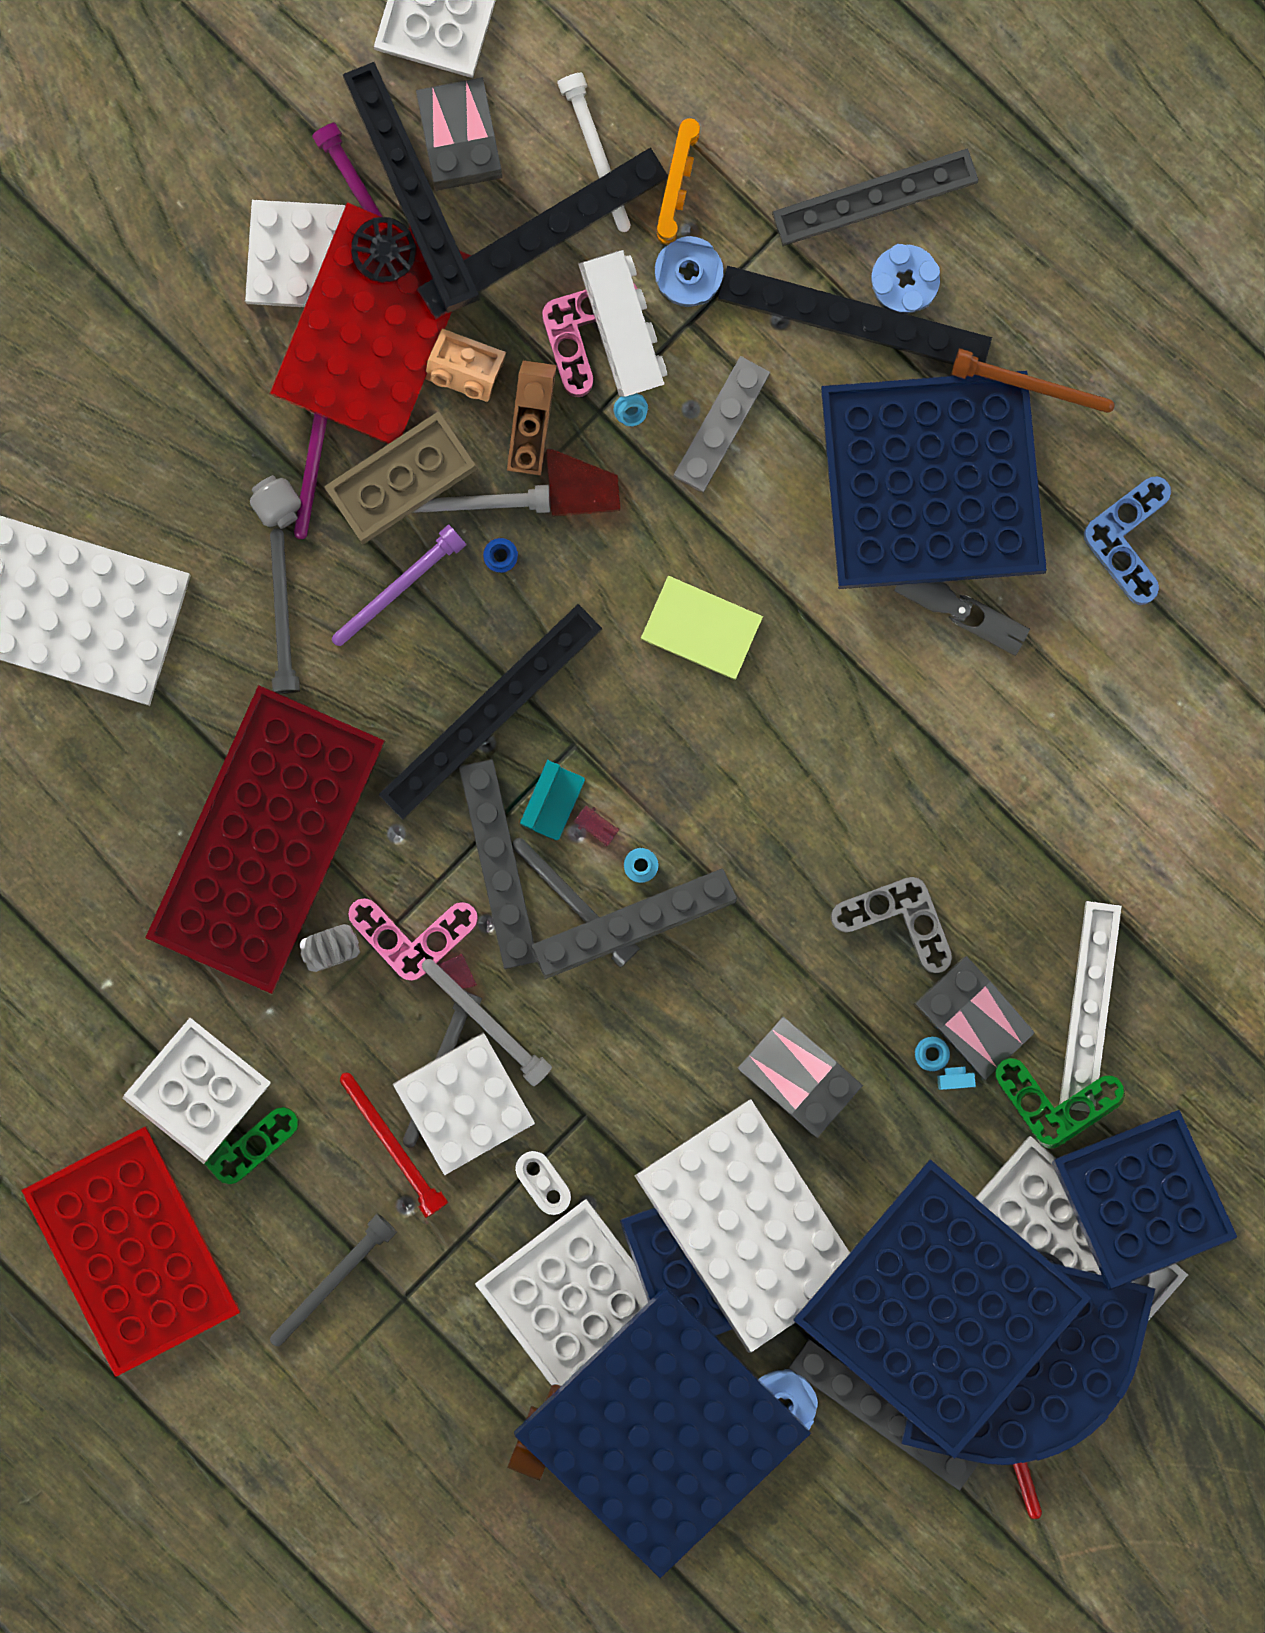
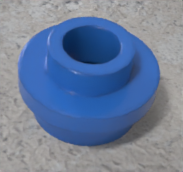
[483,538,518,573]

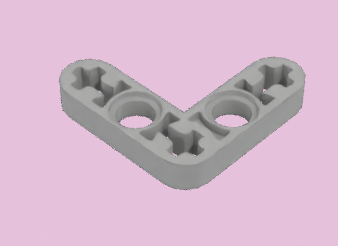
[831,877,952,973]

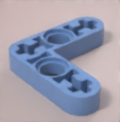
[1084,476,1171,605]

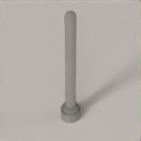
[412,485,551,513]
[422,959,552,1086]

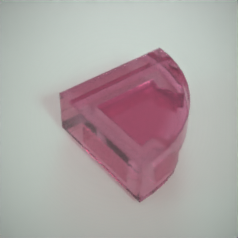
[438,954,477,988]

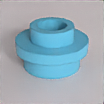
[613,393,648,426]
[624,848,658,883]
[915,1037,950,1071]

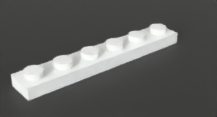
[1059,901,1122,1112]

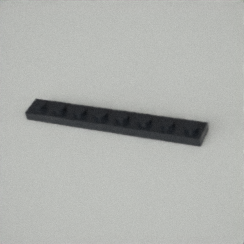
[343,62,480,313]
[417,147,668,320]
[718,265,992,365]
[379,604,602,820]

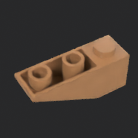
[507,360,557,475]

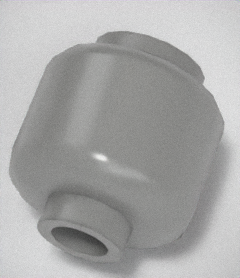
[250,476,301,529]

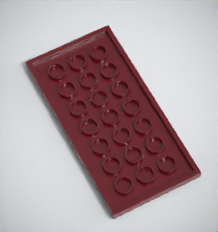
[145,685,386,994]

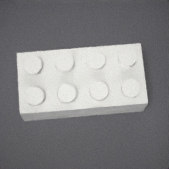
[578,250,668,397]

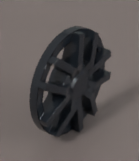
[351,217,416,282]

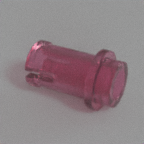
[574,805,620,847]

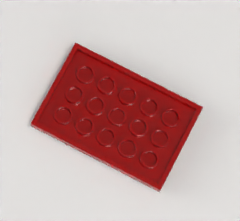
[269,202,472,444]
[21,1126,241,1377]

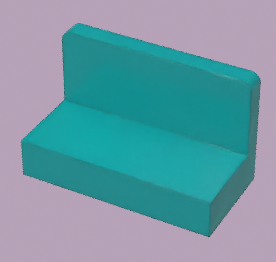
[520,760,585,841]

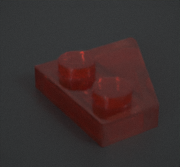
[546,449,621,517]

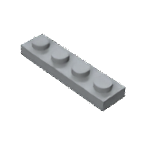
[673,356,770,493]

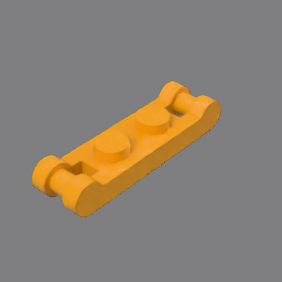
[657,118,700,245]

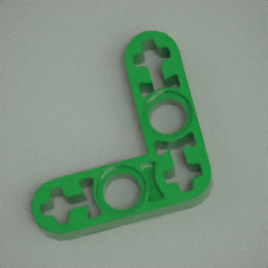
[996,1058,1125,1148]
[205,1107,299,1184]

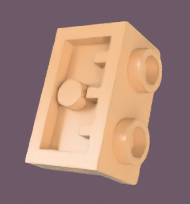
[425,329,506,402]

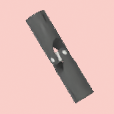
[894,582,1030,656]

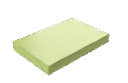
[641,576,763,680]

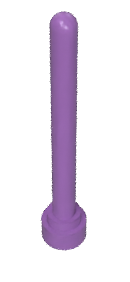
[332,524,467,646]

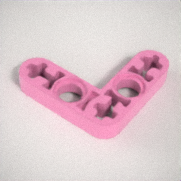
[542,283,638,397]
[348,898,478,981]

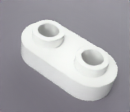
[516,1151,571,1215]

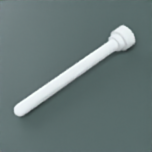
[557,72,631,232]

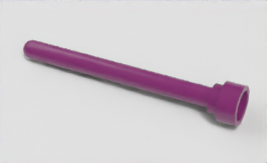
[312,122,383,217]
[294,413,327,540]

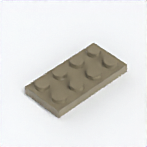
[324,411,477,545]

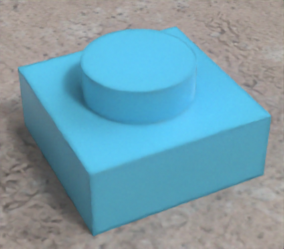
[937,1067,976,1090]

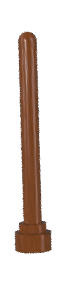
[952,348,1115,413]

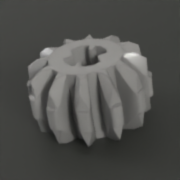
[299,924,360,972]

